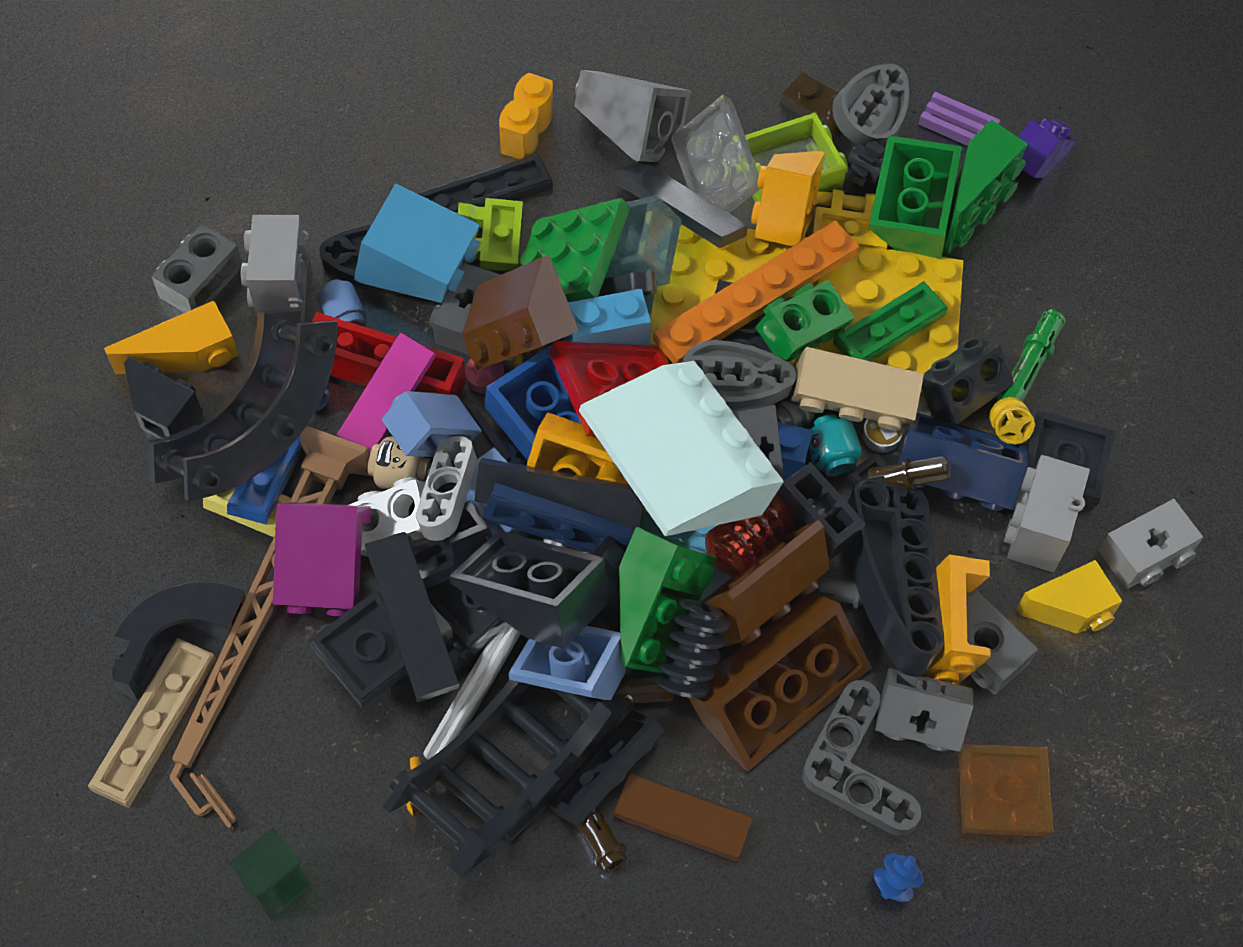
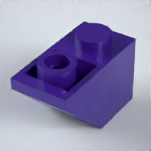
[1018,118,1077,178]

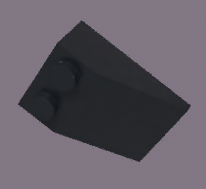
[449,531,611,649]

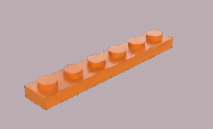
[653,220,860,364]

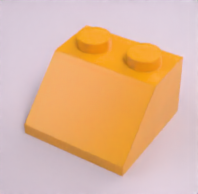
[751,151,825,246]

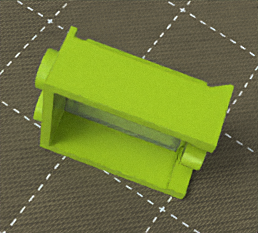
[733,112,848,202]

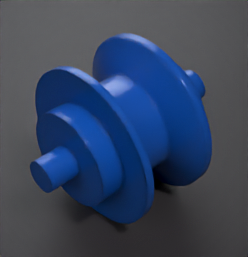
[874,853,924,902]

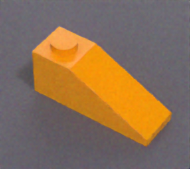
[104,301,239,374]

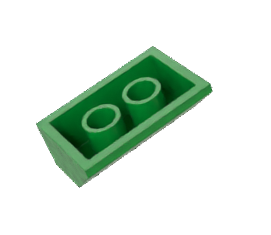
[869,135,962,259]

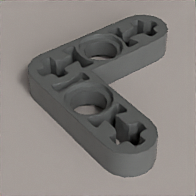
[802,680,922,836]

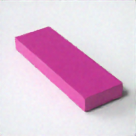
[337,332,436,454]

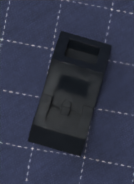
[411,501,490,589]

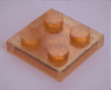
[958,744,1054,837]

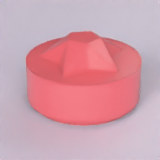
[465,359,504,394]

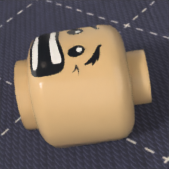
[368,437,431,490]

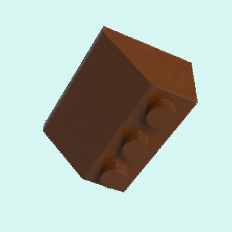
[462,255,579,370]
[701,520,830,647]

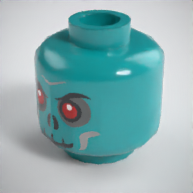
[808,414,862,476]

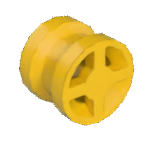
[989,397,1035,445]

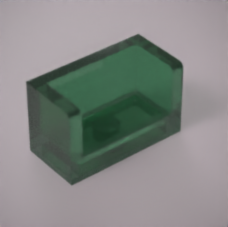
[229,827,312,920]

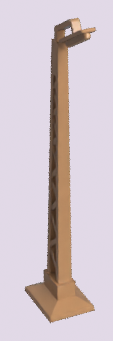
[169,426,372,831]

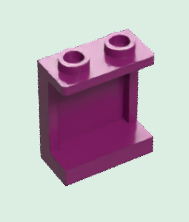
[273,502,371,616]

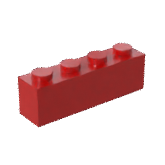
[312,312,466,398]

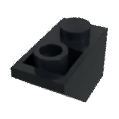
[124,357,202,439]

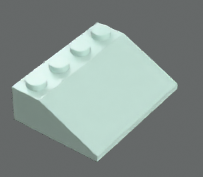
[578,361,784,536]

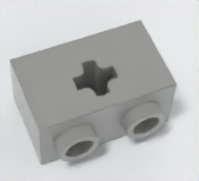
[1098,499,1204,590]

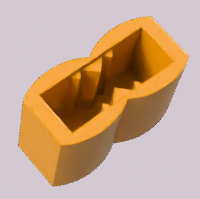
[499,73,553,159]

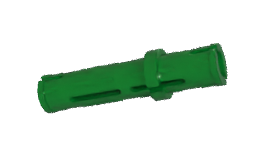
[996,310,1066,402]

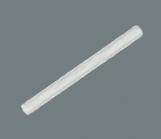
[424,540,566,759]

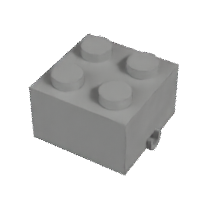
[241,215,309,322]
[1004,455,1090,573]

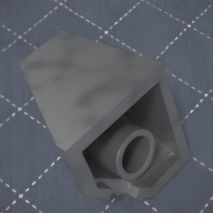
[574,70,691,162]

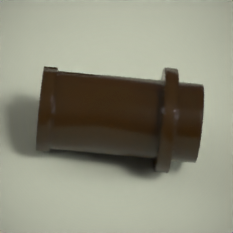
[578,812,627,872]

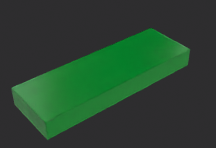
[833,281,948,362]

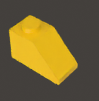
[1016,560,1122,634]

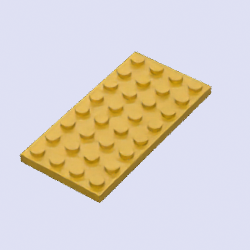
[650,216,963,393]

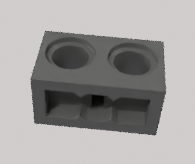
[151,224,242,313]

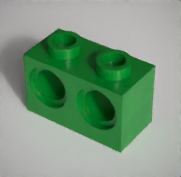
[755,280,855,362]

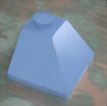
[509,626,626,700]

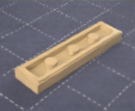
[88,638,217,808]

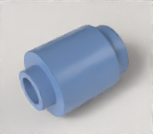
[317,280,367,327]

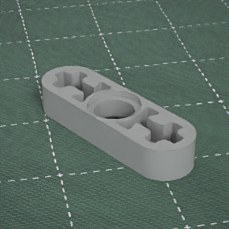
[415,436,477,541]

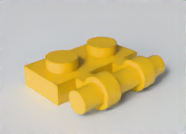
[812,189,887,250]

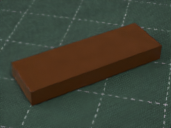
[614,773,753,862]

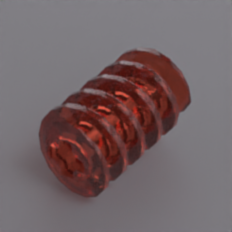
[705,494,794,577]

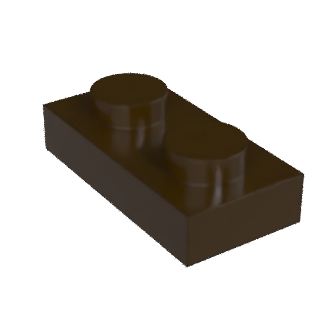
[781,72,843,138]

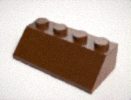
[688,592,872,771]

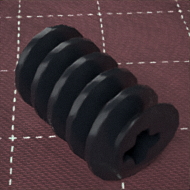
[655,599,731,698]

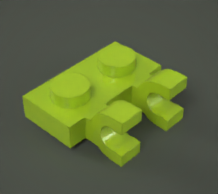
[458,198,523,271]

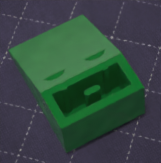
[943,119,1028,256]
[619,527,717,674]

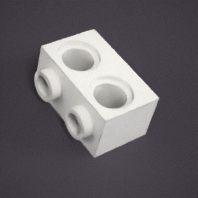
[349,477,441,557]

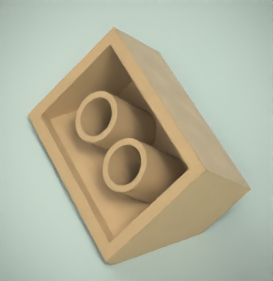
[790,347,924,430]

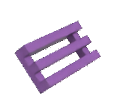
[918,92,1000,146]

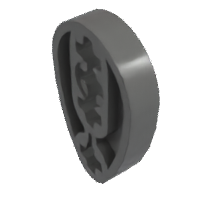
[832,63,909,146]
[683,340,797,410]

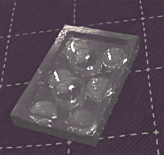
[671,94,760,213]

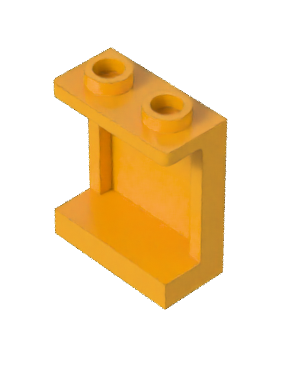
[921,554,991,685]

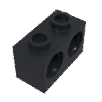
[921,337,1014,425]

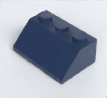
[898,412,1028,511]

